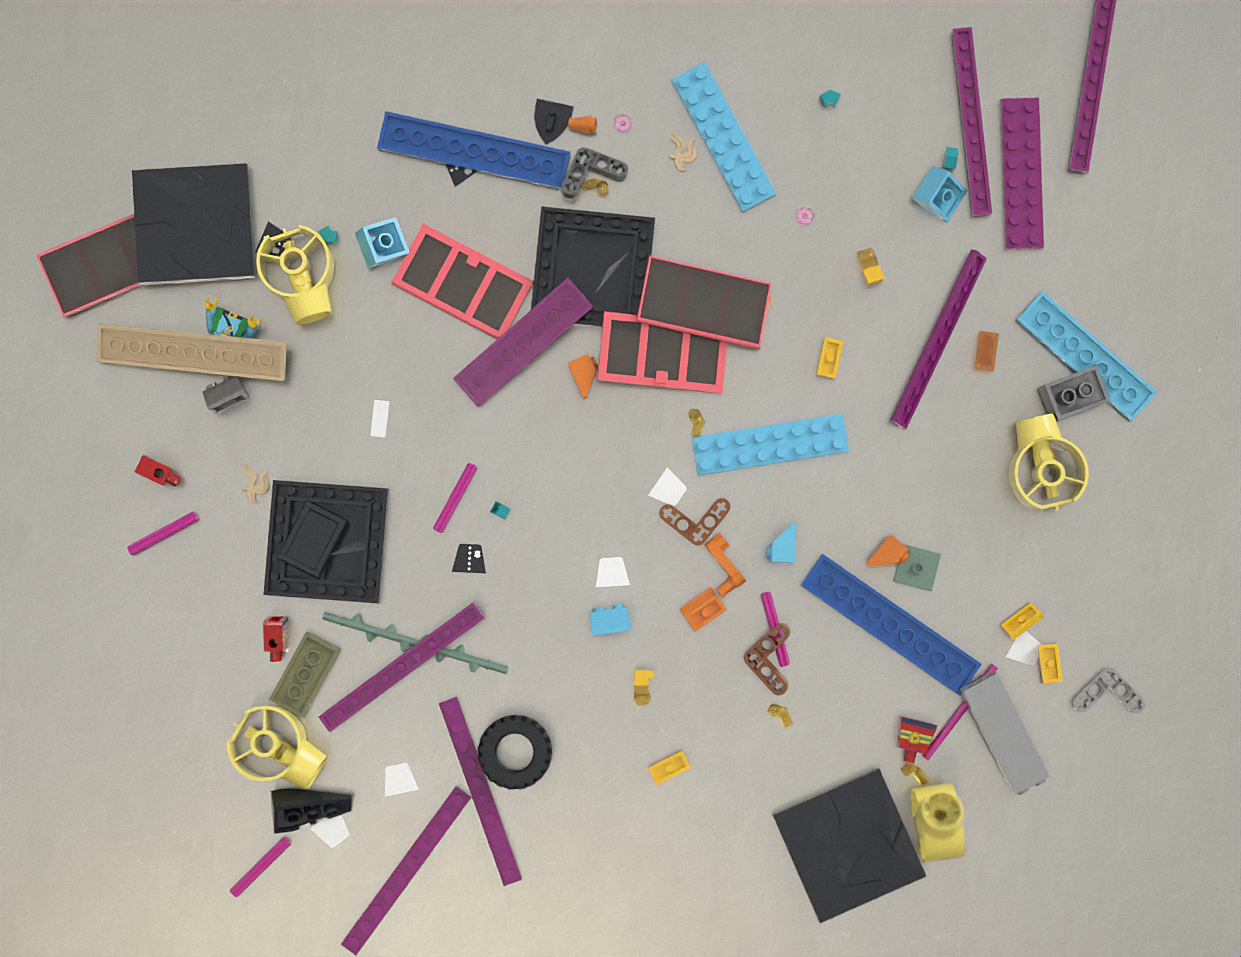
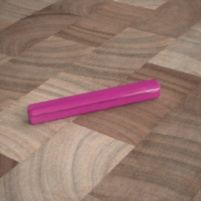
[433,463,477,533]
[127,512,198,555]
[761,592,790,667]
[230,837,291,897]

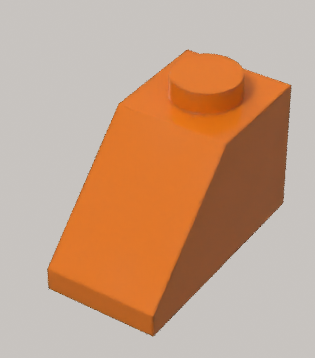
[567,354,598,400]
[866,535,911,568]

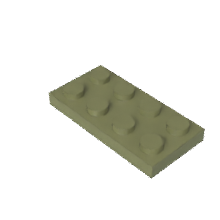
[269,631,340,718]

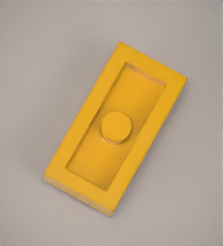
[816,337,843,379]
[1001,602,1044,640]
[1037,643,1063,684]
[648,750,691,785]

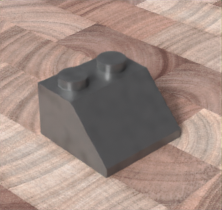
[202,376,249,414]

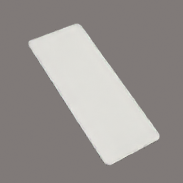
[370,400,389,438]

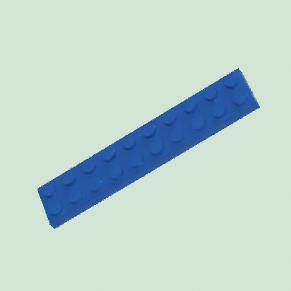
[377,111,571,190]
[800,554,982,696]

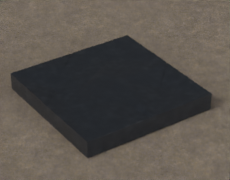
[132,163,256,286]
[531,206,655,332]
[263,480,389,604]
[772,768,927,923]

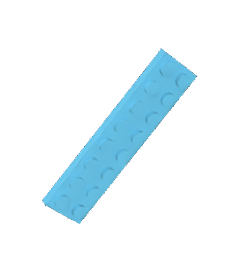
[671,62,776,212]
[1017,291,1158,421]
[692,414,849,476]

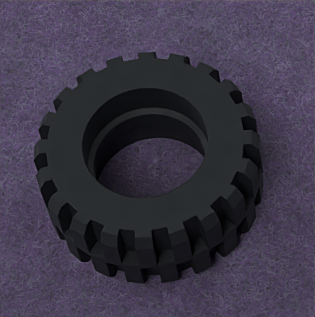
[477,715,552,790]

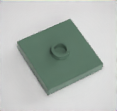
[894,544,941,591]

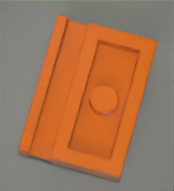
[680,587,727,632]

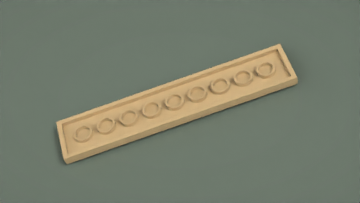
[97,323,287,381]

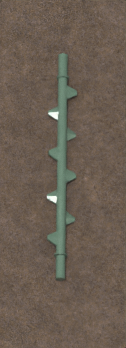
[322,612,508,674]

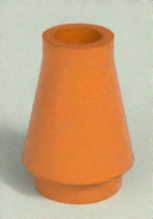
[569,115,597,134]

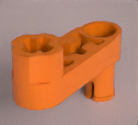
[704,533,746,598]

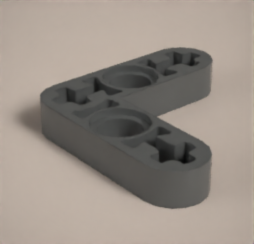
[561,147,628,199]

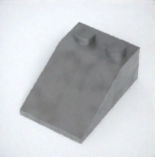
[1038,365,1110,422]

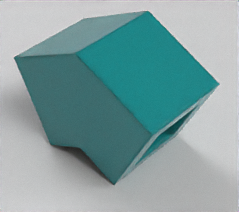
[819,89,841,108]
[943,147,959,169]
[318,226,338,245]
[490,501,511,520]

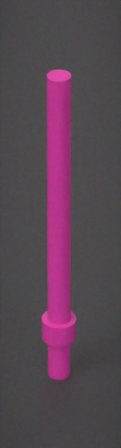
[923,664,998,761]

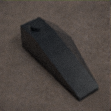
[271,788,352,834]

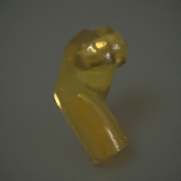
[582,178,609,194]
[688,409,705,437]
[768,704,793,728]
[901,763,929,785]

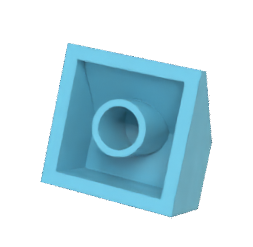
[912,166,967,222]
[355,218,409,269]
[766,524,796,564]
[589,604,631,636]

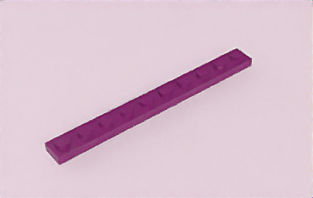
[1069,0,1117,173]
[952,27,992,217]
[890,249,987,429]
[318,602,485,732]
[438,697,522,886]
[341,786,472,956]

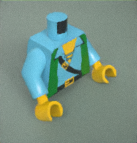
[204,297,262,339]

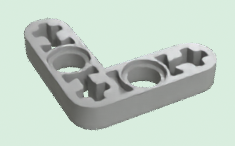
[1072,668,1145,713]

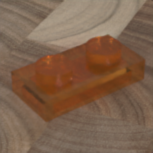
[974,331,999,372]

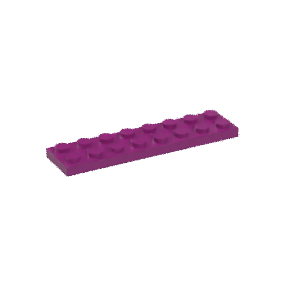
[1000,98,1044,250]
[453,278,593,407]

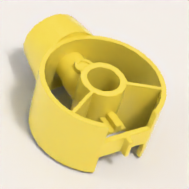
[256,225,335,325]
[1008,413,1088,511]
[227,706,327,790]
[911,783,965,863]

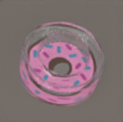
[614,113,632,133]
[795,206,815,226]

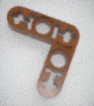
[659,498,730,546]
[744,623,791,695]

